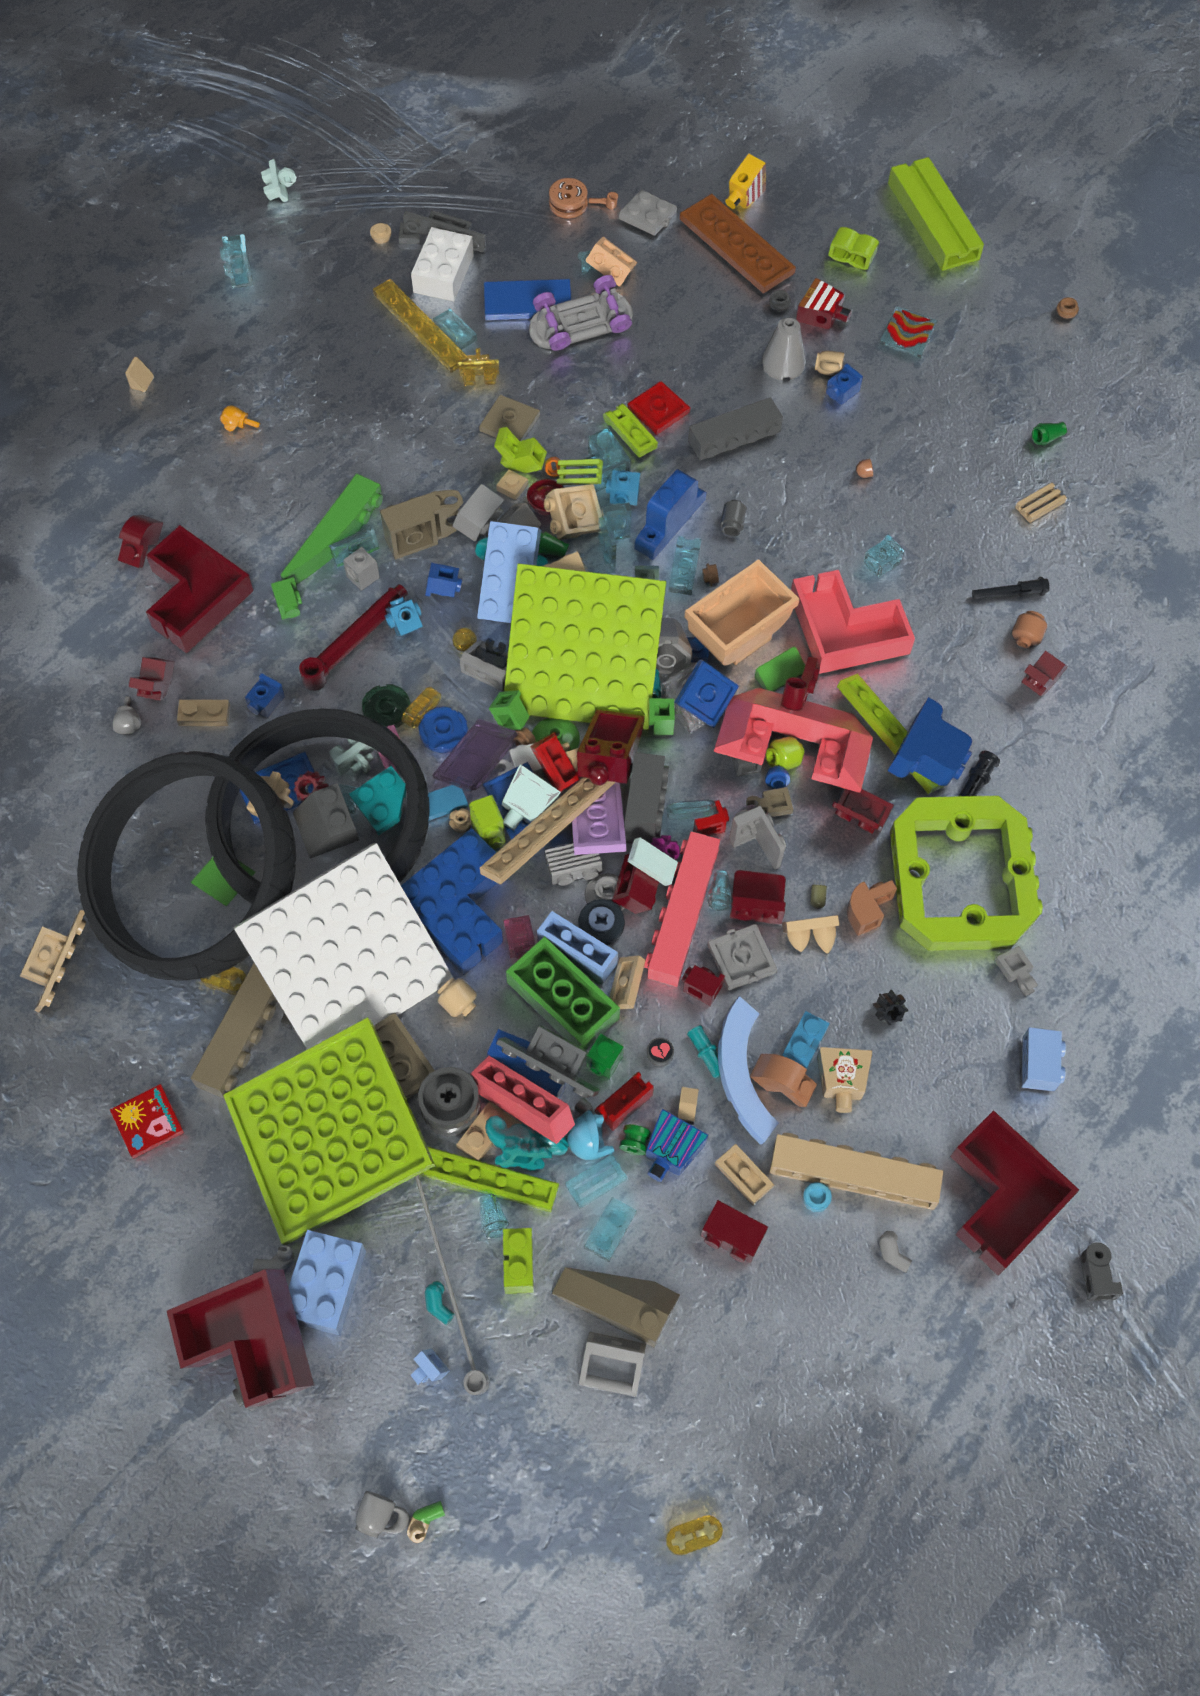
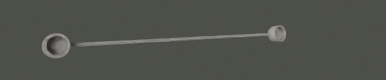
[415,1175,490,1395]

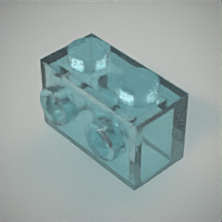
[219,234,254,288]

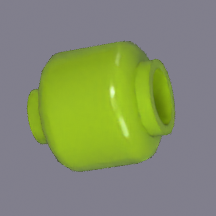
[766,737,804,770]

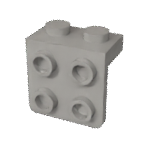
[729,806,786,870]

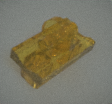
[458,348,499,386]

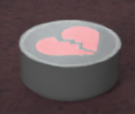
[647,1038,674,1066]

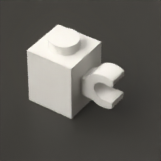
[494,744,542,779]

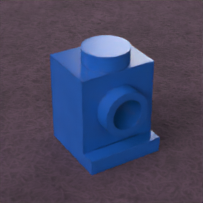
[826,364,863,405]
[425,563,462,597]
[245,673,285,718]

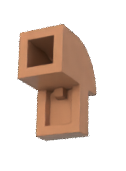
[847,880,897,936]
[750,1054,817,1107]

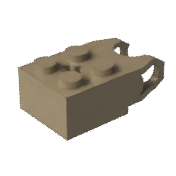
[380,490,463,560]

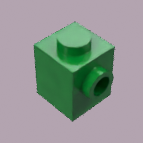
[586,1033,624,1079]

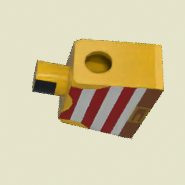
[725,154,766,209]

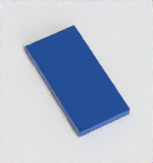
[484,279,571,320]

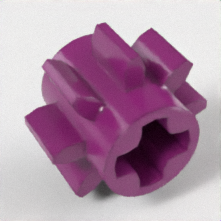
[651,835,680,860]

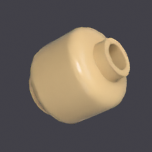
[437,978,477,1017]

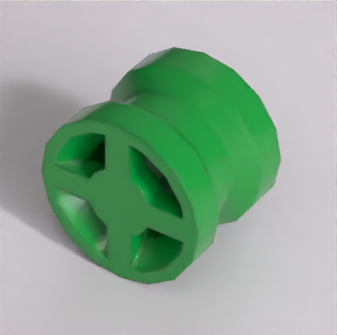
[619,1124,651,1155]

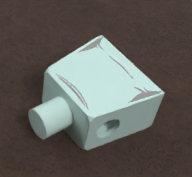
[502,764,561,831]

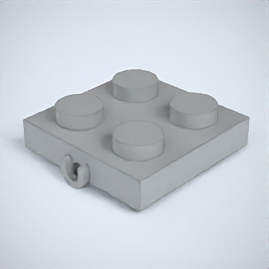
[619,190,677,236]
[707,924,777,991]

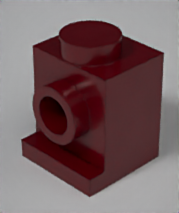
[682,965,725,1007]

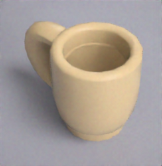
[815,351,844,376]

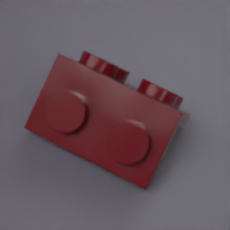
[832,789,894,834]
[730,870,786,924]

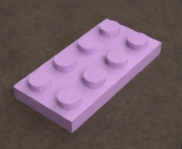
[570,778,626,855]

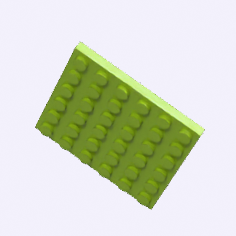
[504,563,667,730]
[223,1017,436,1245]

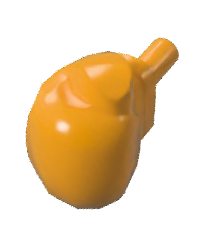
[220,405,260,432]

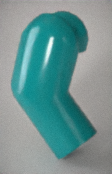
[424,1281,455,1326]

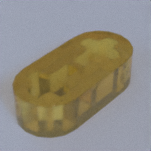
[402,687,441,729]
[200,967,246,995]
[666,1515,723,1556]

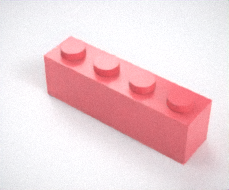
[470,1056,575,1144]

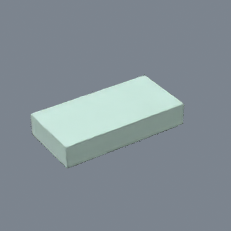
[627,837,678,886]

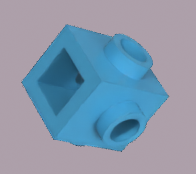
[606,470,640,506]
[385,597,423,636]

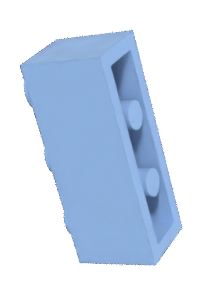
[537,911,618,985]

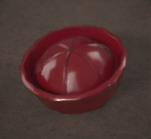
[527,479,564,516]

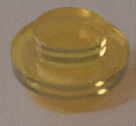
[453,628,477,652]

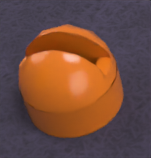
[545,457,560,477]

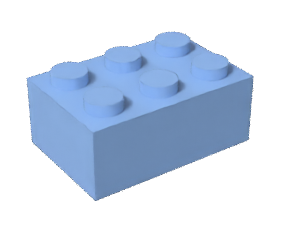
[289,1230,366,1336]

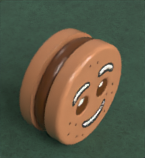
[549,178,588,219]

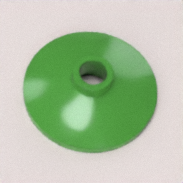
[532,718,580,752]

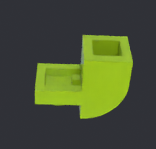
[494,427,547,473]

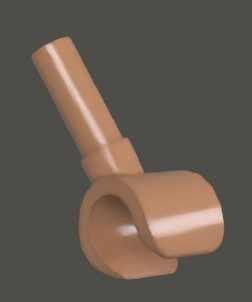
[589,192,618,210]

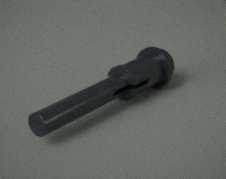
[972,577,1050,599]

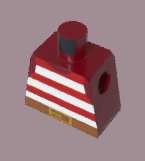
[796,278,852,329]

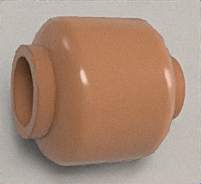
[1012,611,1048,648]

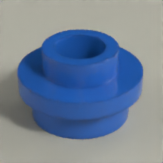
[765,766,790,789]

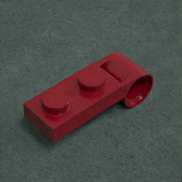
[781,656,820,711]

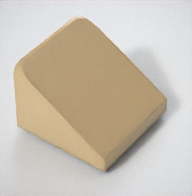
[125,357,154,392]

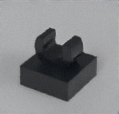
[475,638,507,668]

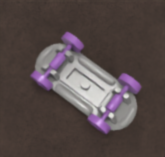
[529,275,633,351]

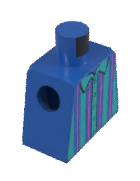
[646,1109,709,1182]

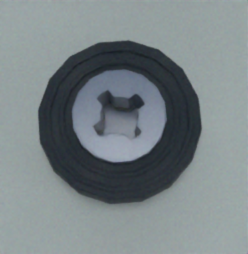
[578,899,625,945]

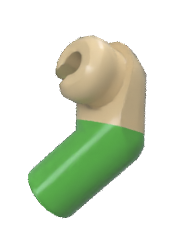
[407,1501,445,1543]

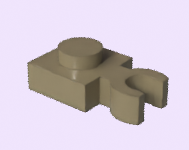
[746,787,793,817]

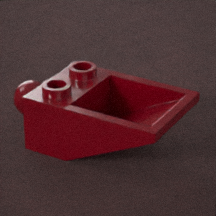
[577,710,645,786]

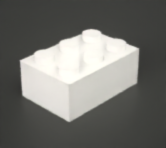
[411,227,474,302]

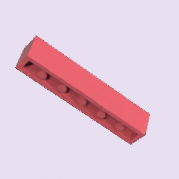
[644,831,721,987]

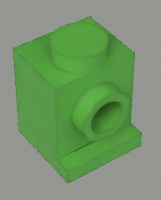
[271,577,302,620]
[489,690,530,731]
[649,698,675,735]

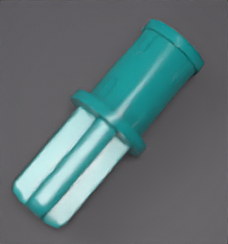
[687,1025,720,1078]

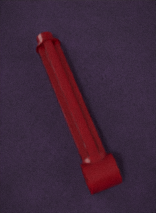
[299,584,408,691]

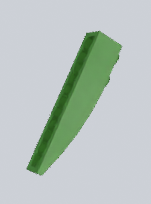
[280,473,383,585]

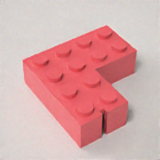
[791,570,915,674]

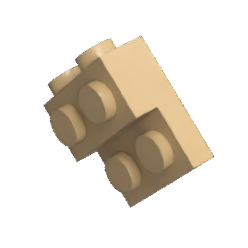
[544,484,606,540]

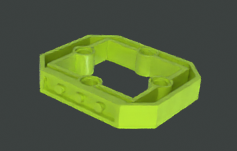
[890,796,1043,951]

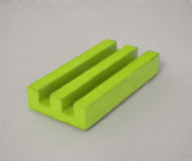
[557,459,603,485]

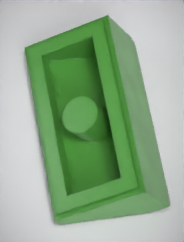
[754,646,805,692]

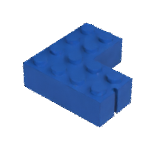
[401,828,503,975]

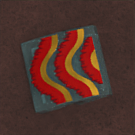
[880,306,938,358]

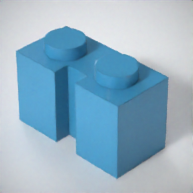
[782,1011,830,1069]

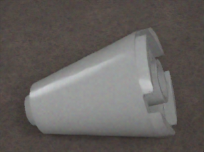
[762,318,806,380]

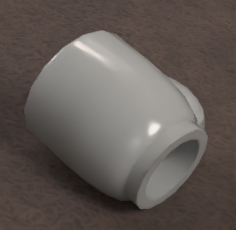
[355,1491,410,1538]

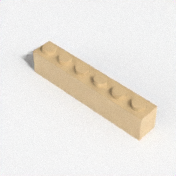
[769,1133,943,1210]

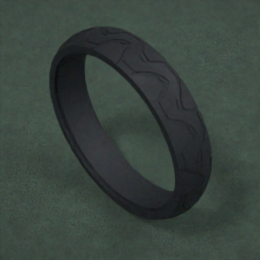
[205,708,430,904]
[77,751,296,981]

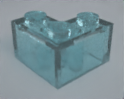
[579,428,631,492]

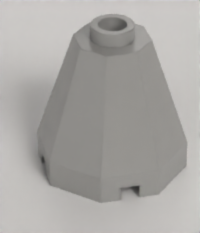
[656,618,692,679]

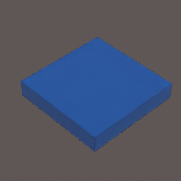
[674,660,739,728]

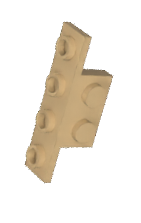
[20,910,86,1012]

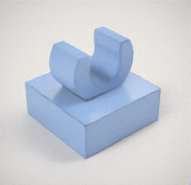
[411,1349,450,1385]

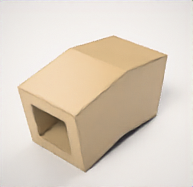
[677,1087,699,1124]

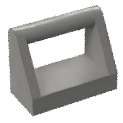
[460,640,508,692]
[579,1332,646,1397]

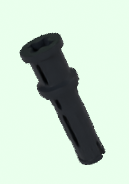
[959,751,1000,796]

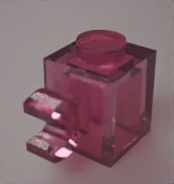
[503,915,535,959]

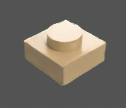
[496,470,528,500]

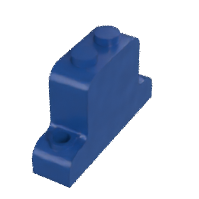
[634,469,707,560]
[887,697,972,786]

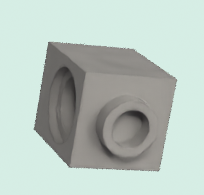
[343,547,380,591]

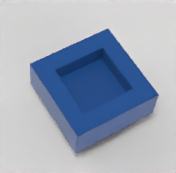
[687,637,709,663]

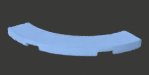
[718,996,779,1145]

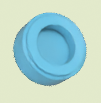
[803,1182,832,1212]

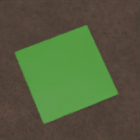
[191,857,256,906]

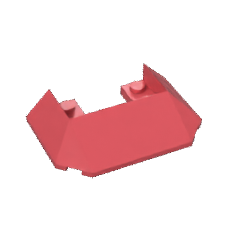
[714,688,873,793]

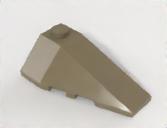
[552,1267,680,1348]

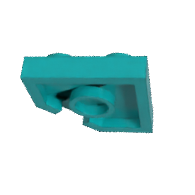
[349,765,406,836]

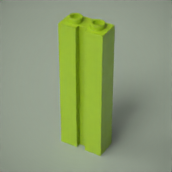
[888,157,984,271]

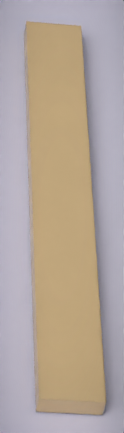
[480,777,616,885]

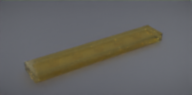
[373,279,469,373]

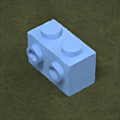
[1022,1027,1066,1091]

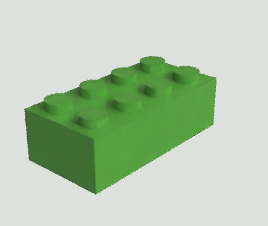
[506,936,620,1050]

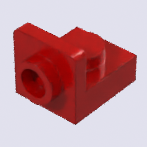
[693,800,729,836]

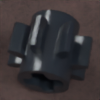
[873,990,908,1025]

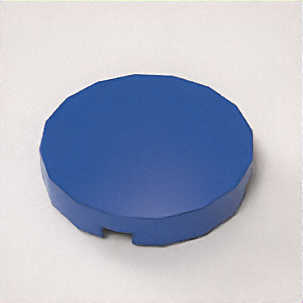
[418,706,468,754]

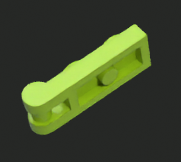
[603,403,658,458]

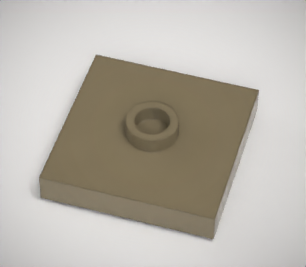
[479,395,540,441]

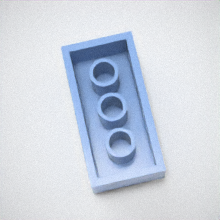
[477,521,541,623]

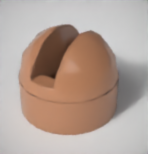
[856,458,873,478]

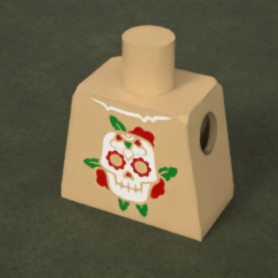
[817,1047,872,1113]

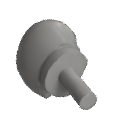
[113,696,142,734]

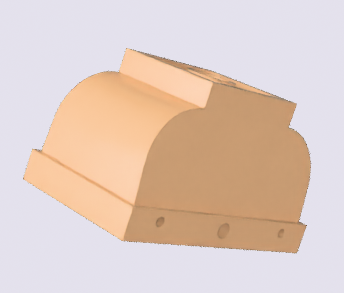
[684,559,799,666]

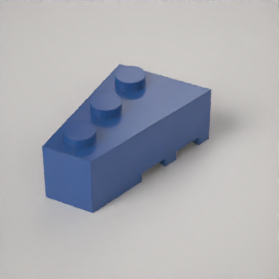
[487,1029,567,1099]

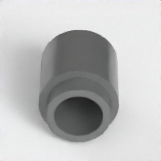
[720,500,747,536]

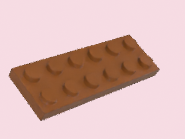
[680,194,796,294]

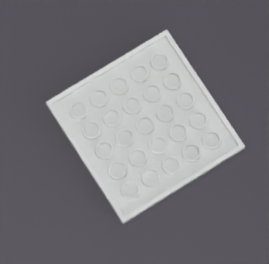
[233,843,455,1050]

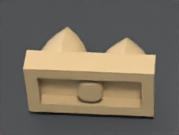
[782,915,839,954]

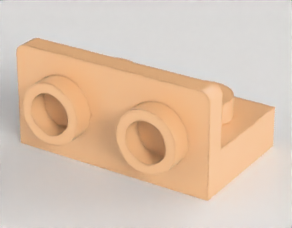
[586,237,638,286]

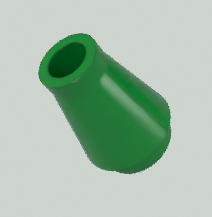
[1032,422,1067,446]
[538,531,569,557]

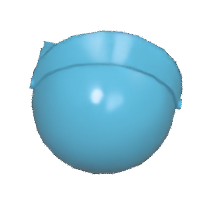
[567,1110,615,1160]

